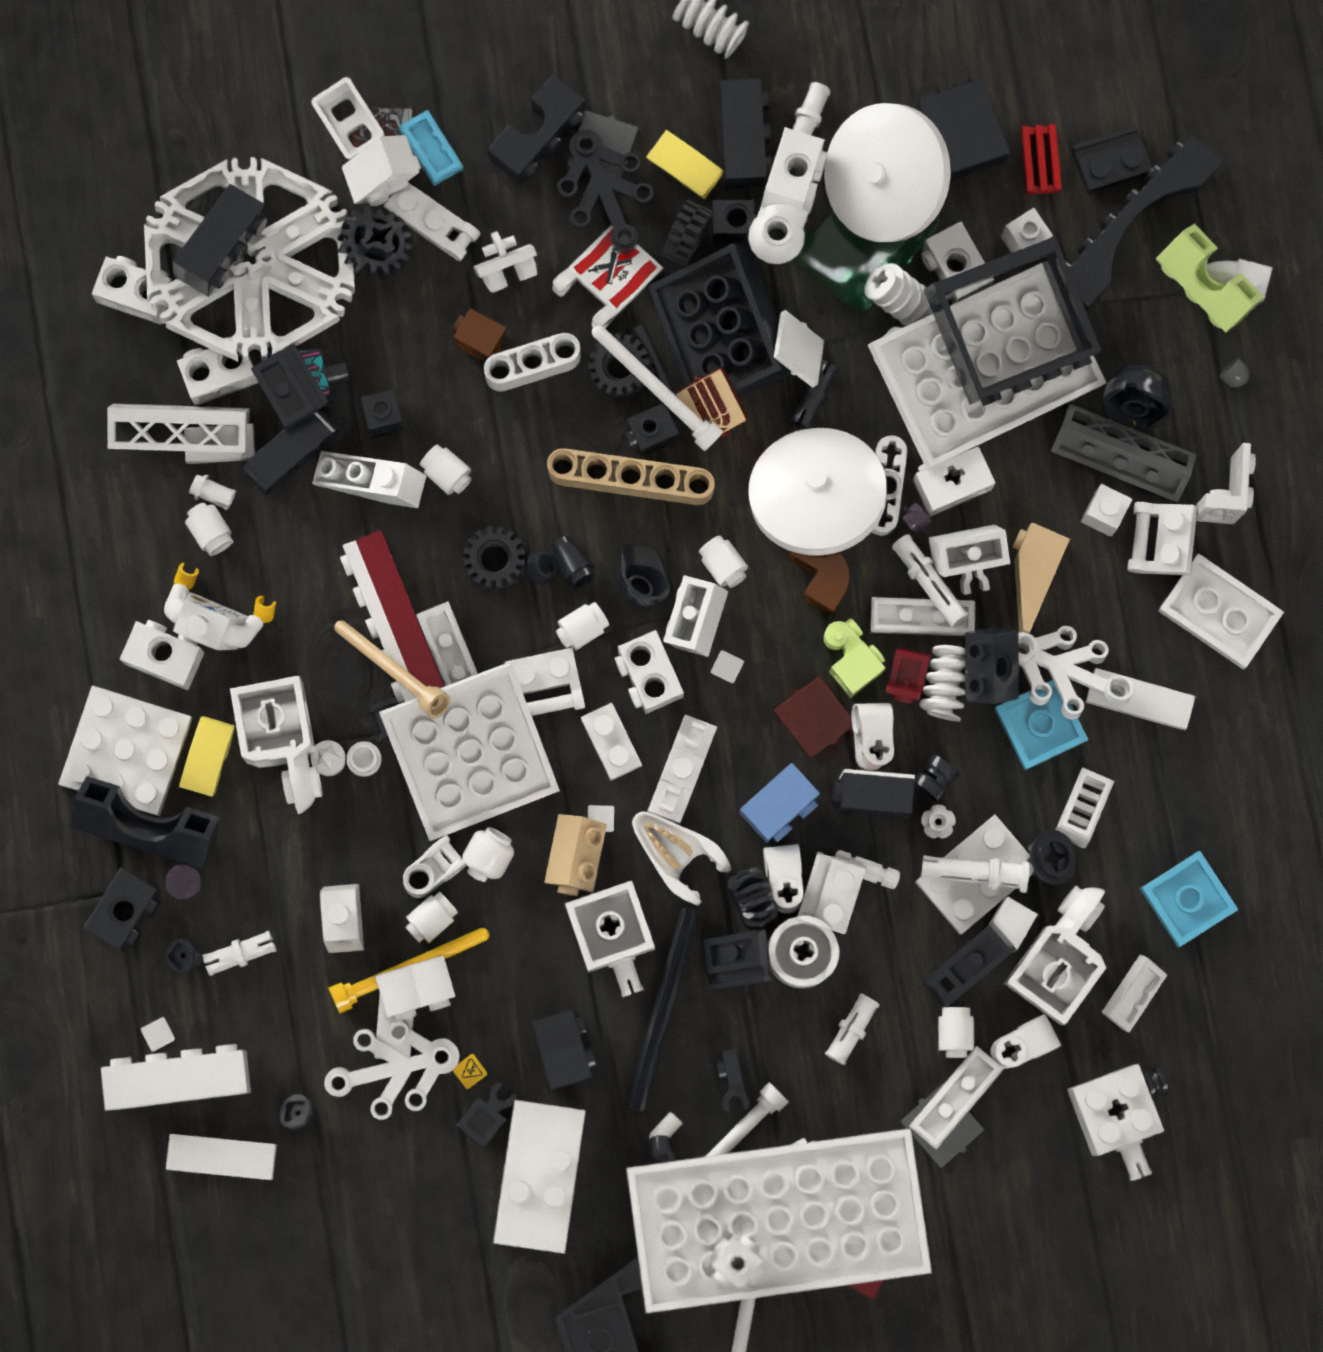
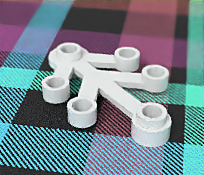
[1019,626,1134,720]
[325,1020,459,1120]

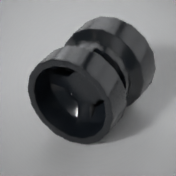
[914,754,960,802]

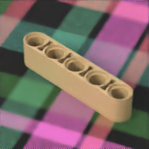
[547,449,714,505]

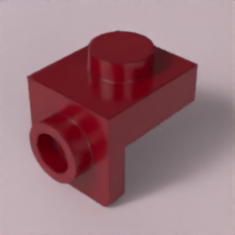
[886,648,931,703]

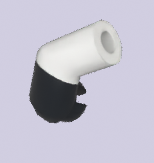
[649,1112,683,1163]

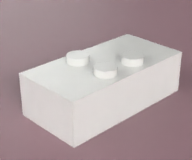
[493,1100,586,1253]

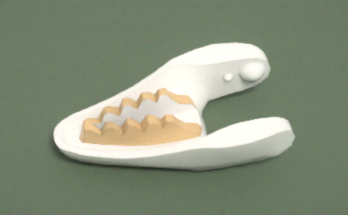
[632,812,731,906]

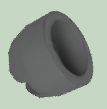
[1219,358,1249,387]

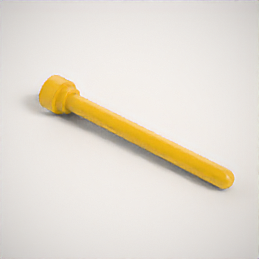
[329,928,489,1013]

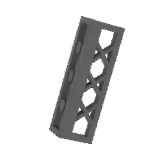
[1051,404,1197,502]

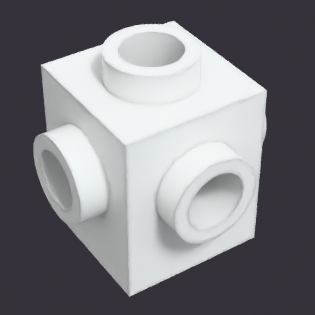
[711,1235,764,1289]

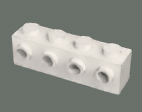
[101,1044,251,1111]

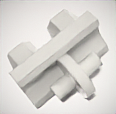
[473,231,537,293]

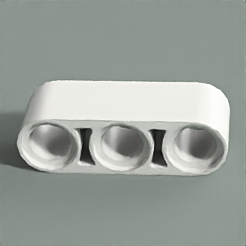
[484,333,581,391]

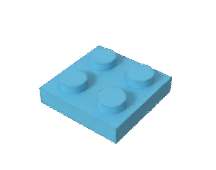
[994,680,1088,771]
[1140,851,1238,947]

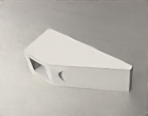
[312,451,426,508]

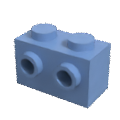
[739,763,820,843]

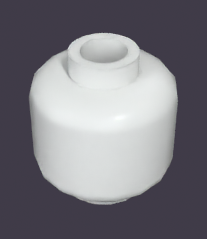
[463,827,514,882]

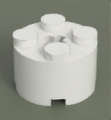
[768,916,839,988]

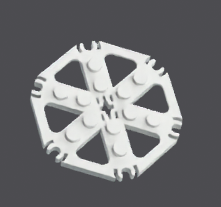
[144,157,355,362]

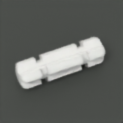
[835,850,900,889]

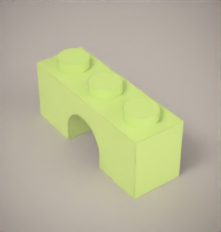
[1156,224,1265,333]

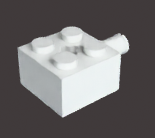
[565,881,655,997]
[1067,1064,1164,1181]

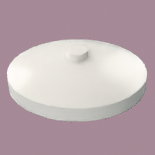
[825,103,951,242]
[749,428,887,555]

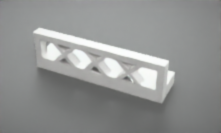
[108,404,250,453]

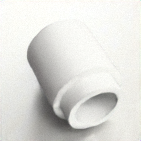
[420,445,471,495]
[185,503,233,556]
[699,535,748,588]
[556,602,609,650]
[405,892,458,943]
[938,1007,974,1058]

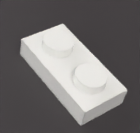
[581,703,642,781]

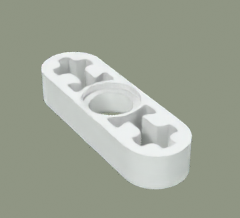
[871,436,907,536]

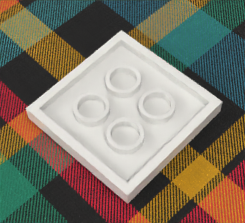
[58,686,193,817]

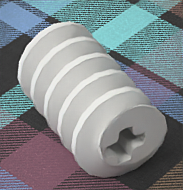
[673,0,749,59]
[864,263,933,326]
[919,645,966,722]

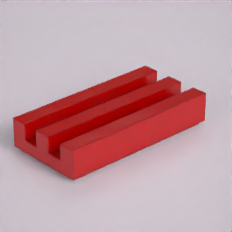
[1021,124,1061,195]

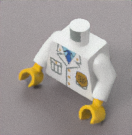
[164,563,276,650]

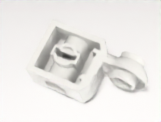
[748,128,828,264]
[230,676,322,814]
[1004,886,1106,1025]

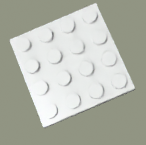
[379,661,560,841]

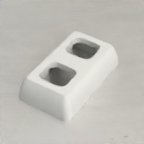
[311,77,384,160]

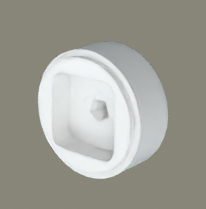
[310,740,346,776]

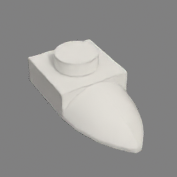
[1207,259,1272,303]

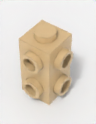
[544,814,607,897]

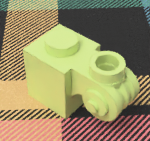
[824,618,885,698]

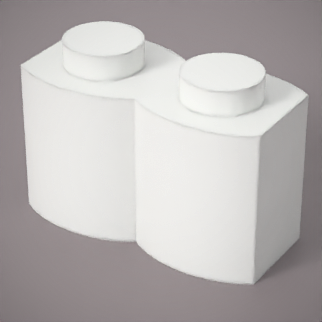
[375,955,456,1021]

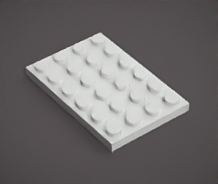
[868,263,1106,469]

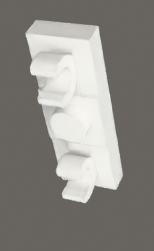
[648,715,717,824]

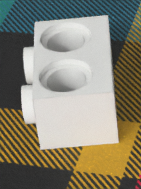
[92,256,172,324]
[177,336,258,406]
[614,630,684,714]

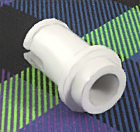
[189,474,236,511]

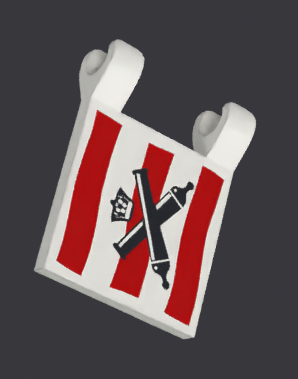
[552,225,663,329]

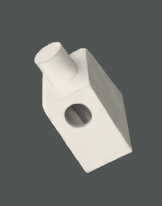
[320,884,364,953]

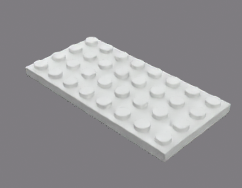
[627,1129,931,1313]

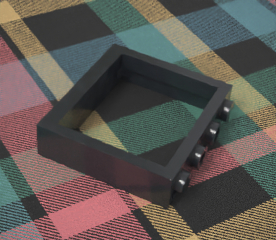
[924,236,1101,407]

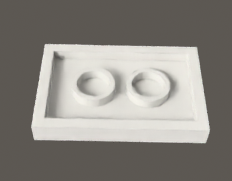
[1158,553,1284,670]
[915,815,1034,935]

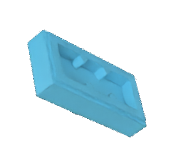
[399,110,463,186]

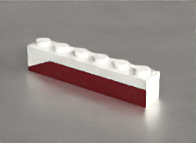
[340,530,444,703]

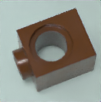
[451,308,507,362]

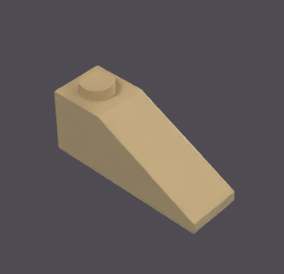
[1012,523,1070,633]

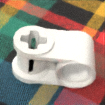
[851,703,894,771]
[403,835,466,898]
[763,844,803,914]
[990,1014,1061,1069]

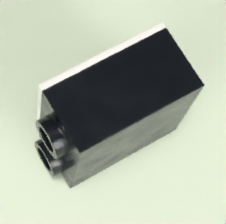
[831,769,915,820]

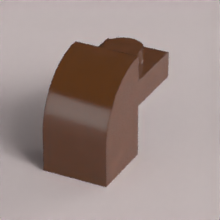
[787,551,849,617]

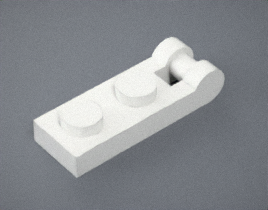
[384,183,481,261]

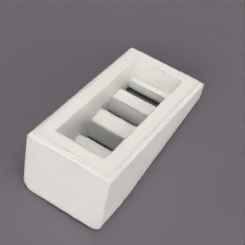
[1055,767,1114,848]

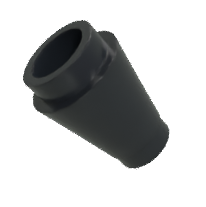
[551,536,596,589]

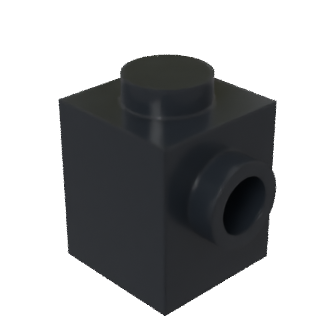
[623,403,679,457]

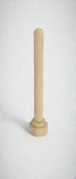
[334,620,450,718]

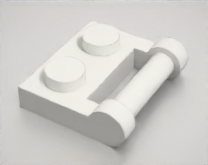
[1127,502,1197,575]
[505,648,585,716]

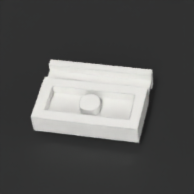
[797,852,866,934]

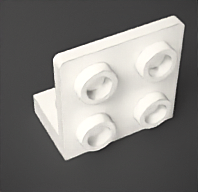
[1195,443,1256,524]

